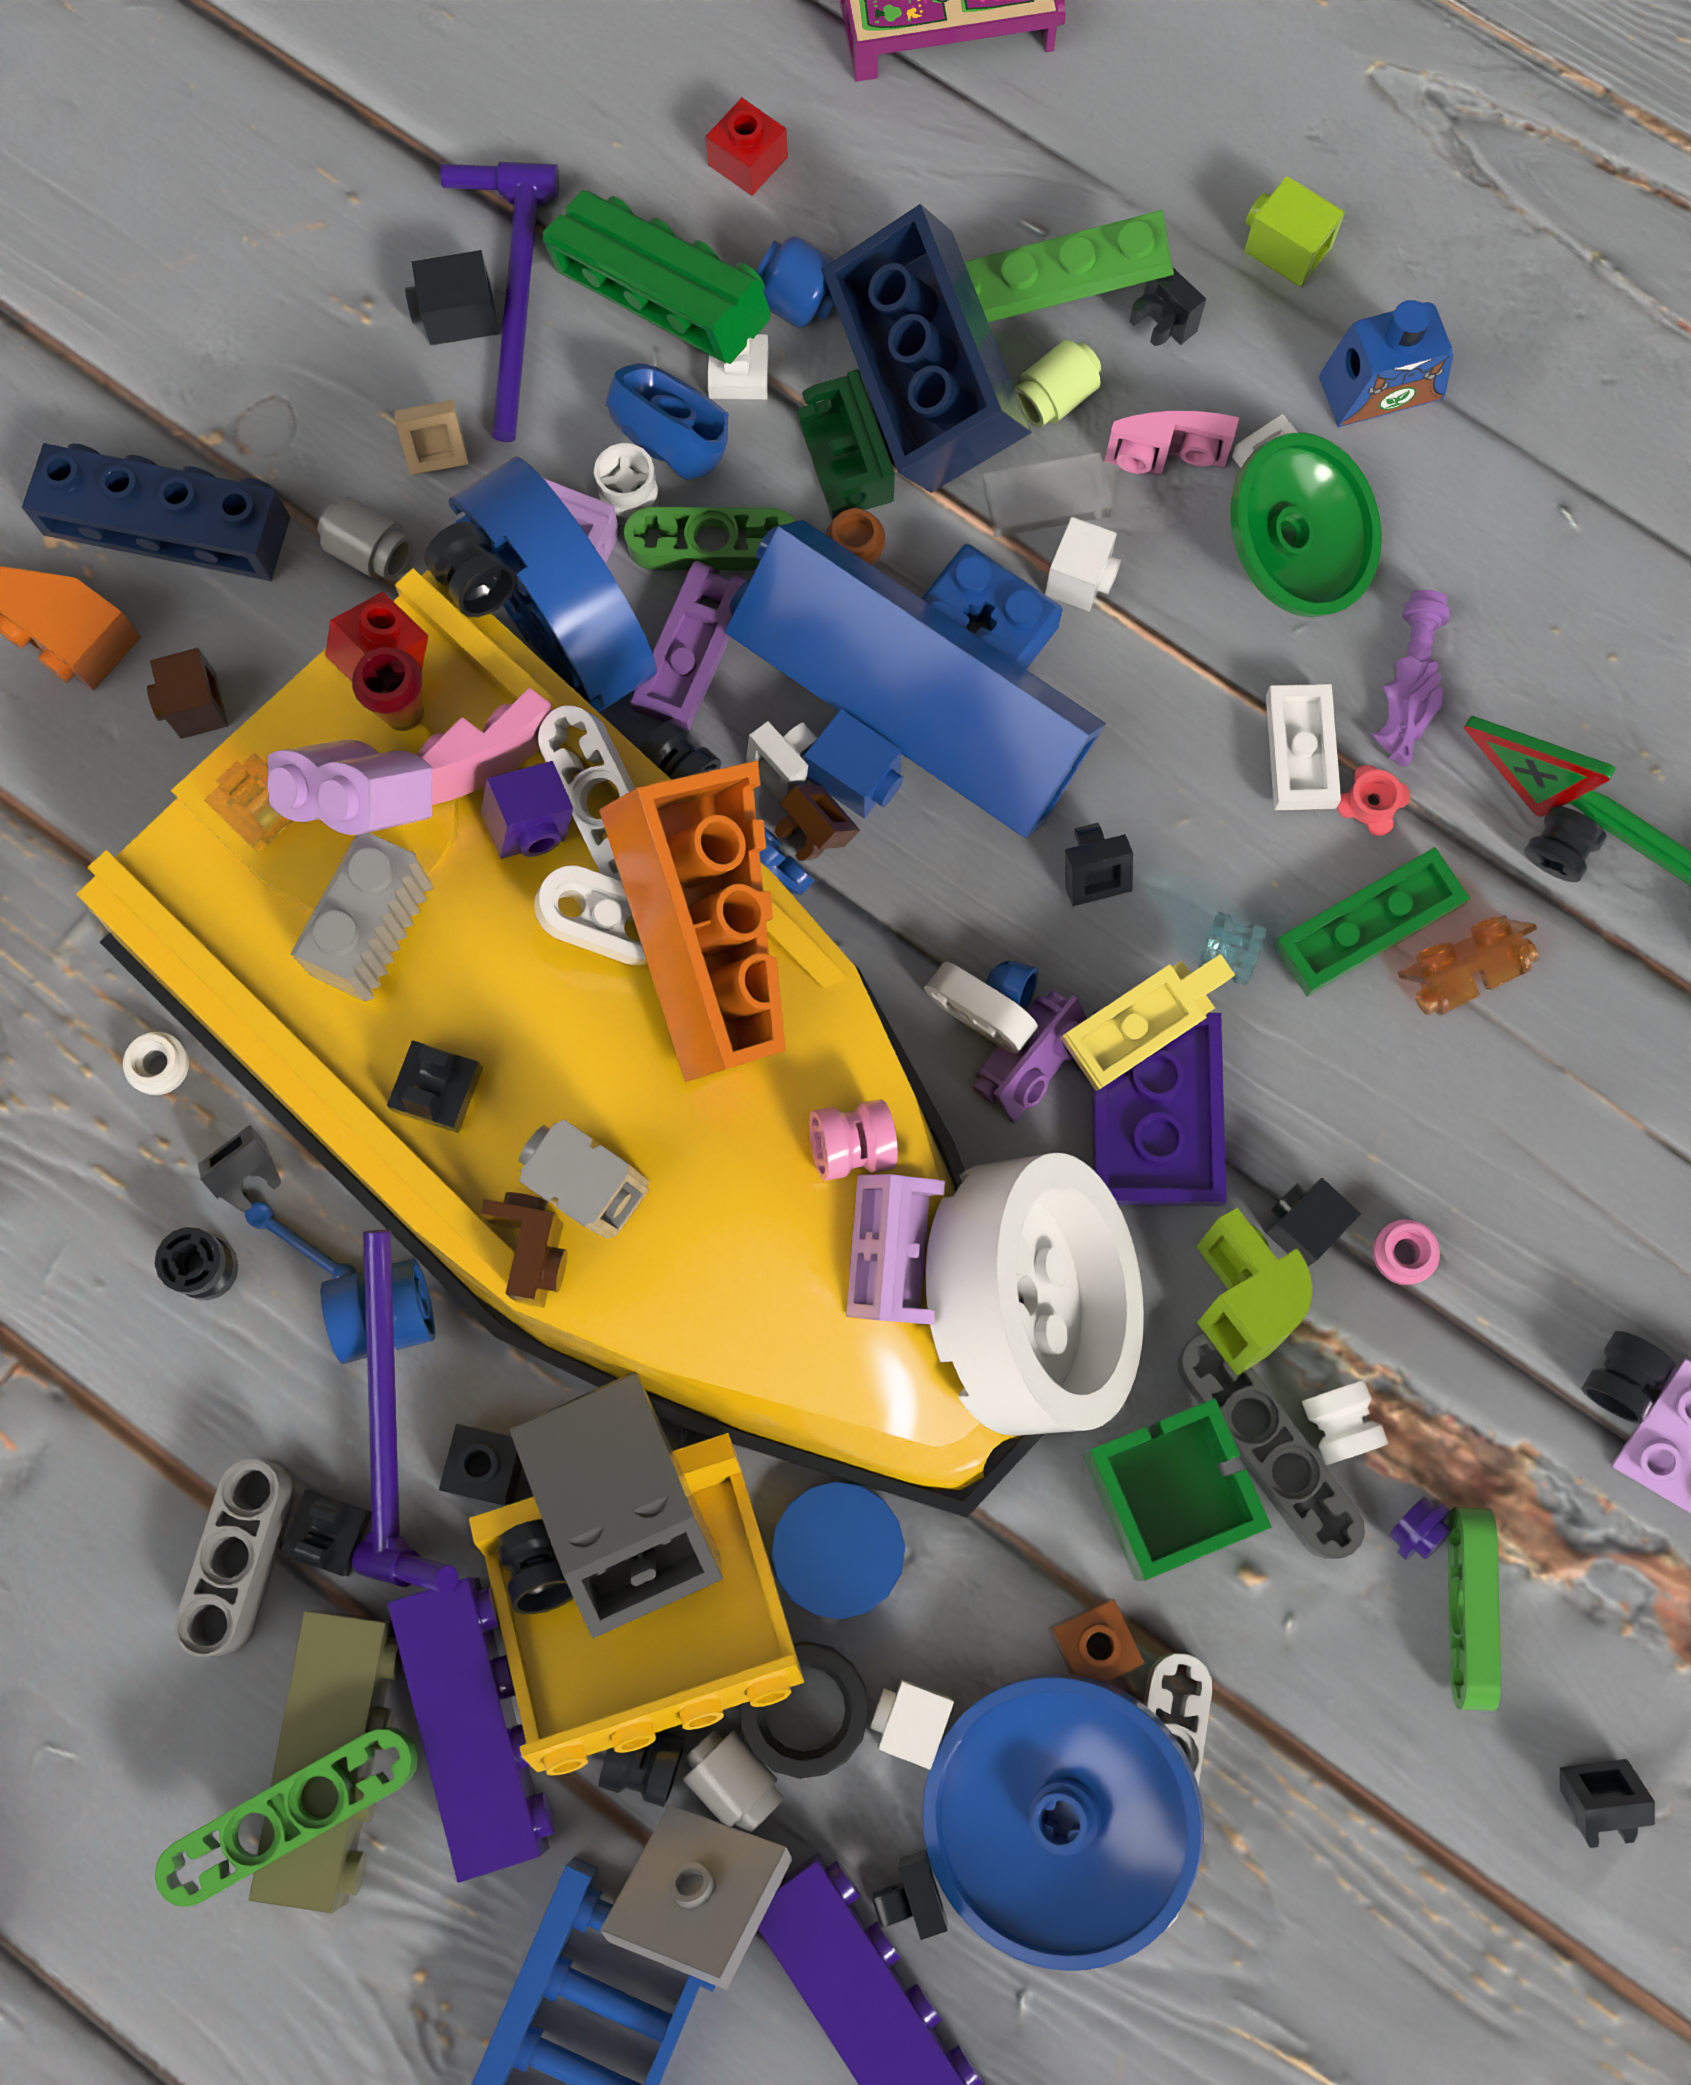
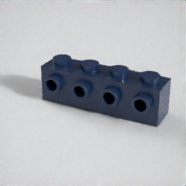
[22,443,291,581]

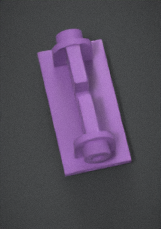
[973,991,1087,1124]

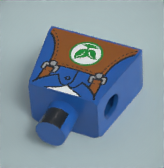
[1319,300,1453,428]

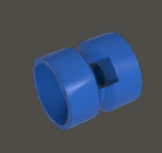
[320,1258,436,1364]

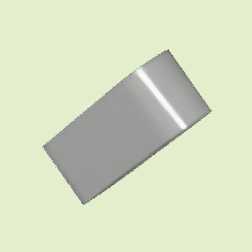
[174,1459,296,1657]

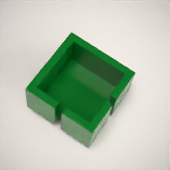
[1082,1398,1272,1581]

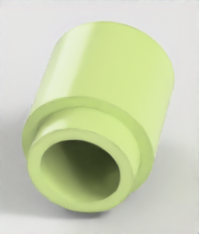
[1014,339,1101,428]

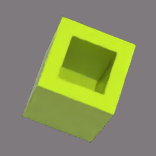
[1244,175,1345,287]

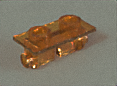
[1398,915,1539,1016]

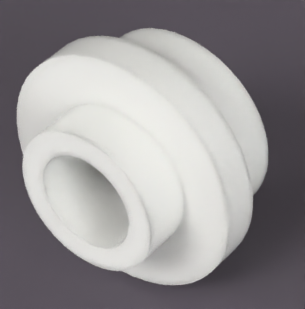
[123,1032,189,1095]

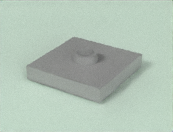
[600,1804,792,1990]

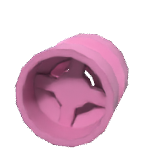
[809,1099,897,1181]

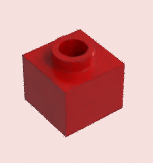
[705,97,788,196]
[325,591,429,682]

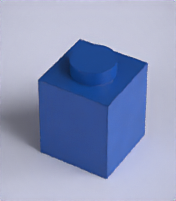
[804,709,904,819]

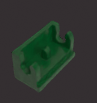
[797,369,895,519]

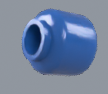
[756,236,835,328]

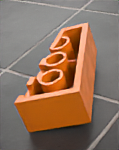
[599,760,786,1082]

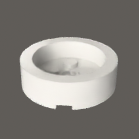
[926,1153,1144,1436]

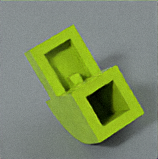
[1196,1207,1313,1376]

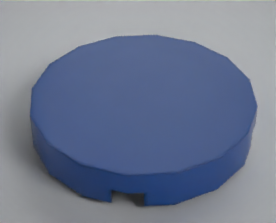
[771,1482,905,1619]

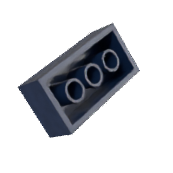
[822,204,1032,493]

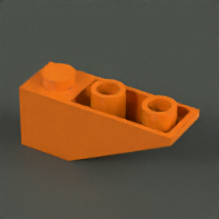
[0,566,141,691]

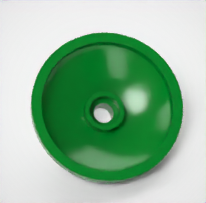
[1230,433,1382,617]

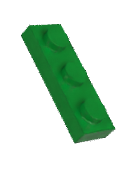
[1273,847,1470,997]

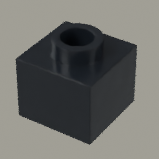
[1266,1178,1361,1266]
[439,1424,522,1506]

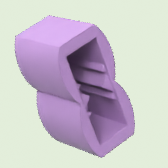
[267,739,432,835]

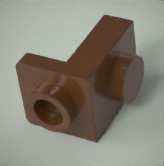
[480,1192,567,1308]

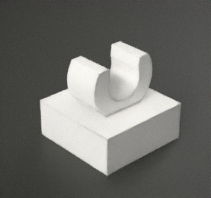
[708,334,769,399]
[746,721,817,802]

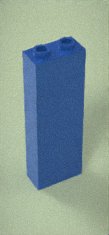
[724,520,1107,838]

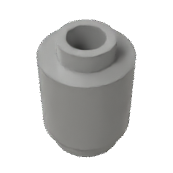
[318,497,413,580]
[683,1730,785,1834]

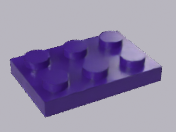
[1092,1011,1227,1206]

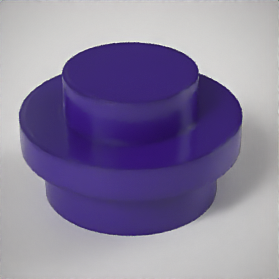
[1389,1497,1452,1560]

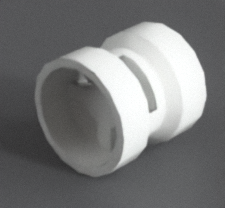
[594,443,659,525]
[1302,1380,1389,1465]

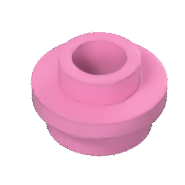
[1373,1219,1440,1285]

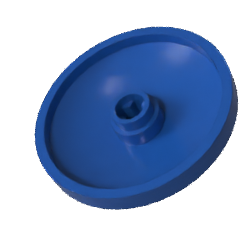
[923,1673,1204,1971]

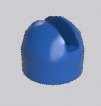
[986,960,1038,1010]

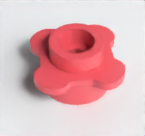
[1337,765,1410,836]

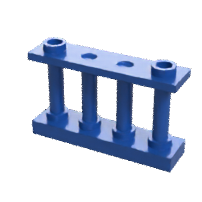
[471,1857,715,2085]

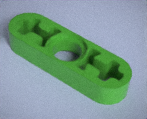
[624,507,795,571]
[1447,1507,1501,1711]

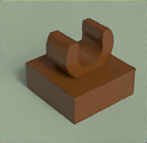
[774,785,860,861]

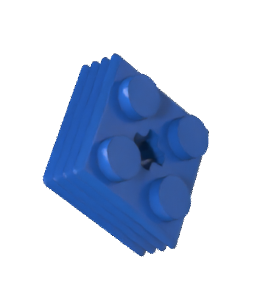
[921,544,1063,669]

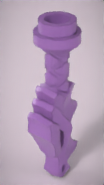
[1371,590,1450,767]

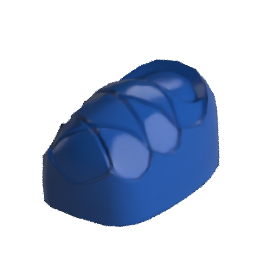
[605,363,729,480]

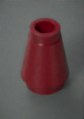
[352,647,424,731]

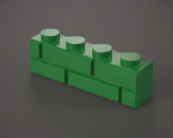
[542,190,771,364]

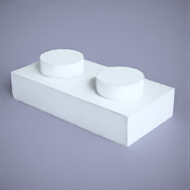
[1266,684,1341,810]

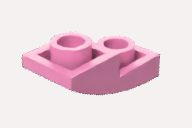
[1104,411,1239,475]
[417,688,551,805]

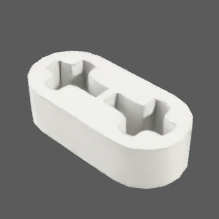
[924,962,1038,1054]

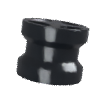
[1524,806,1607,883]

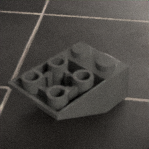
[509,1372,723,1639]

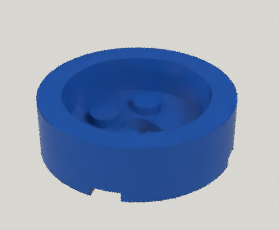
[449,457,657,713]

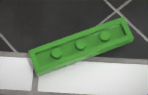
[965,210,1174,322]

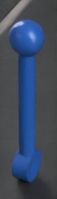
[245,1202,357,1279]

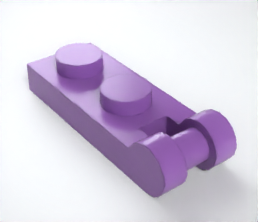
[631,561,748,731]

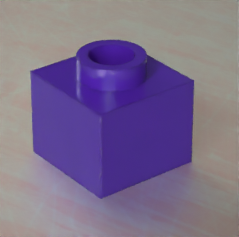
[481,761,573,859]

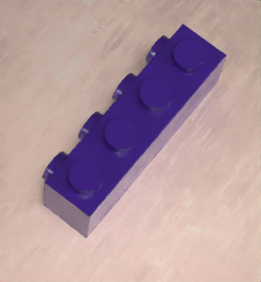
[387,1577,555,1883]

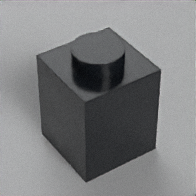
[405,250,499,345]

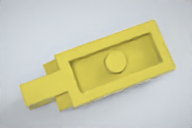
[1060,954,1235,1092]

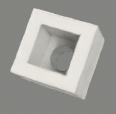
[1045,517,1121,612]
[870,1679,954,1770]

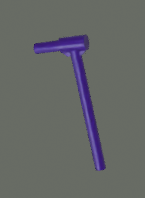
[441,161,559,442]
[352,1230,458,1594]

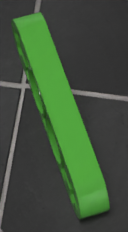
[155,1727,418,1907]

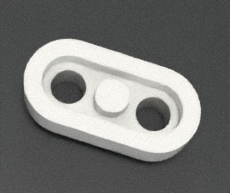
[534,866,647,965]

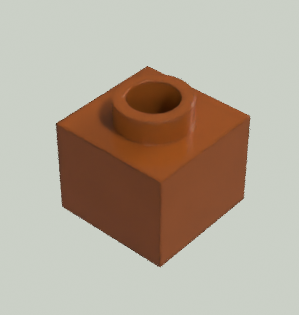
[1048,1599,1145,1683]

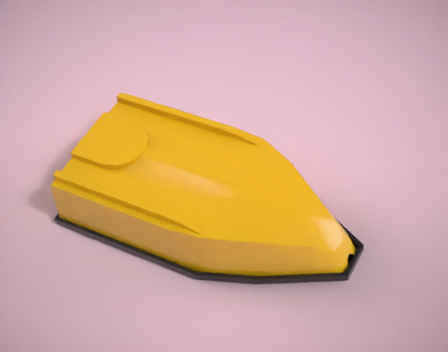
[76,568,1044,1518]

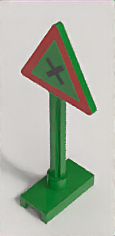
[1464,716,1691,886]

